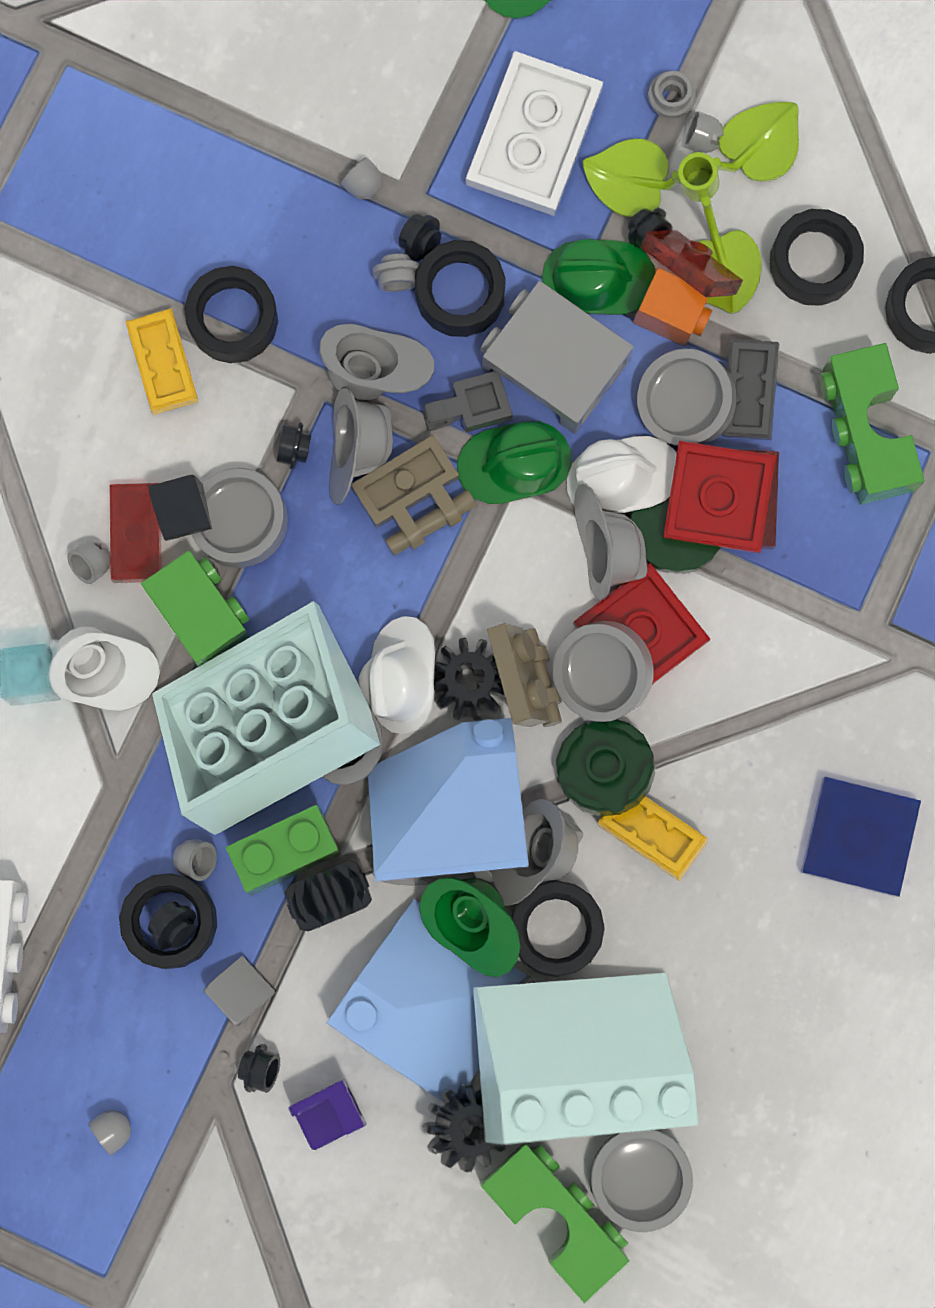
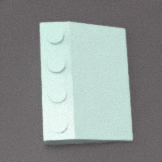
[152,601,380,835]
[473,973,699,1144]

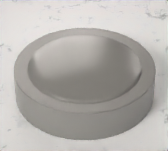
[637,349,737,447]
[191,468,288,568]
[553,621,654,722]
[590,1130,693,1232]

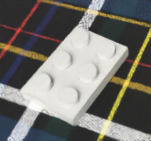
[466,51,603,216]

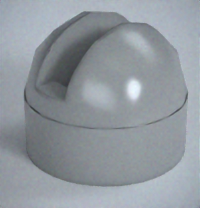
[685,111,724,153]
[340,157,382,199]
[67,541,111,584]
[173,839,217,881]
[88,1110,131,1156]

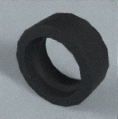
[770,209,864,306]
[415,240,506,337]
[885,256,935,354]
[184,266,278,364]
[119,873,217,969]
[511,880,605,977]

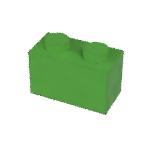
[140,550,250,666]
[225,804,341,896]

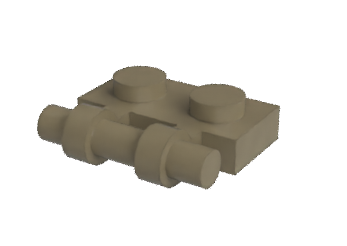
[351,435,477,556]
[487,623,562,727]

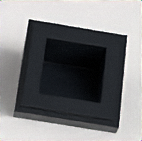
[148,475,212,541]

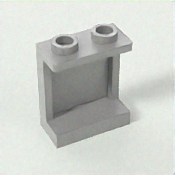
[480,281,634,435]

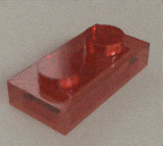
[110,483,162,583]

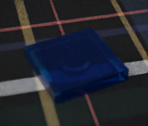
[801,777,921,898]

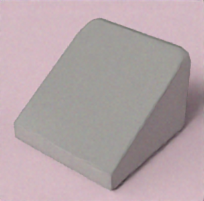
[203,956,276,1027]

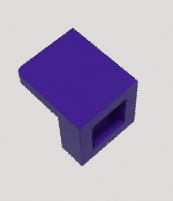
[288,1079,367,1150]

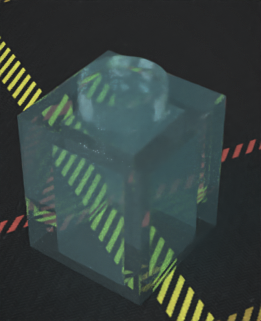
[0,644,61,706]

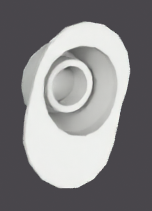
[567,436,677,514]
[358,616,435,734]
[48,627,160,711]

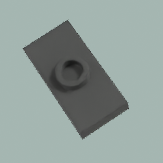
[722,339,780,440]

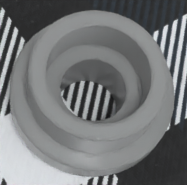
[648,71,696,119]
[373,254,420,292]

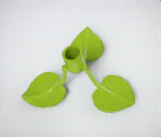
[583,102,799,314]

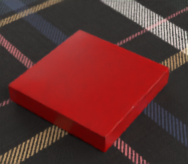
[663,441,776,554]
[573,563,711,685]

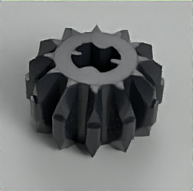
[434,638,506,721]
[285,861,372,932]
[422,1083,506,1172]

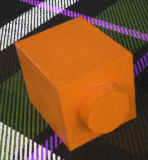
[633,268,712,346]

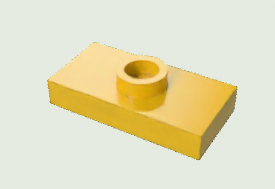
[125,308,199,415]
[597,796,708,881]

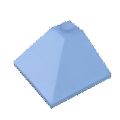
[368,718,528,882]
[327,899,537,1101]

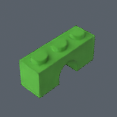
[819,343,925,505]
[480,1142,630,1304]

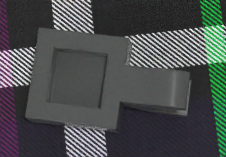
[423,371,513,433]

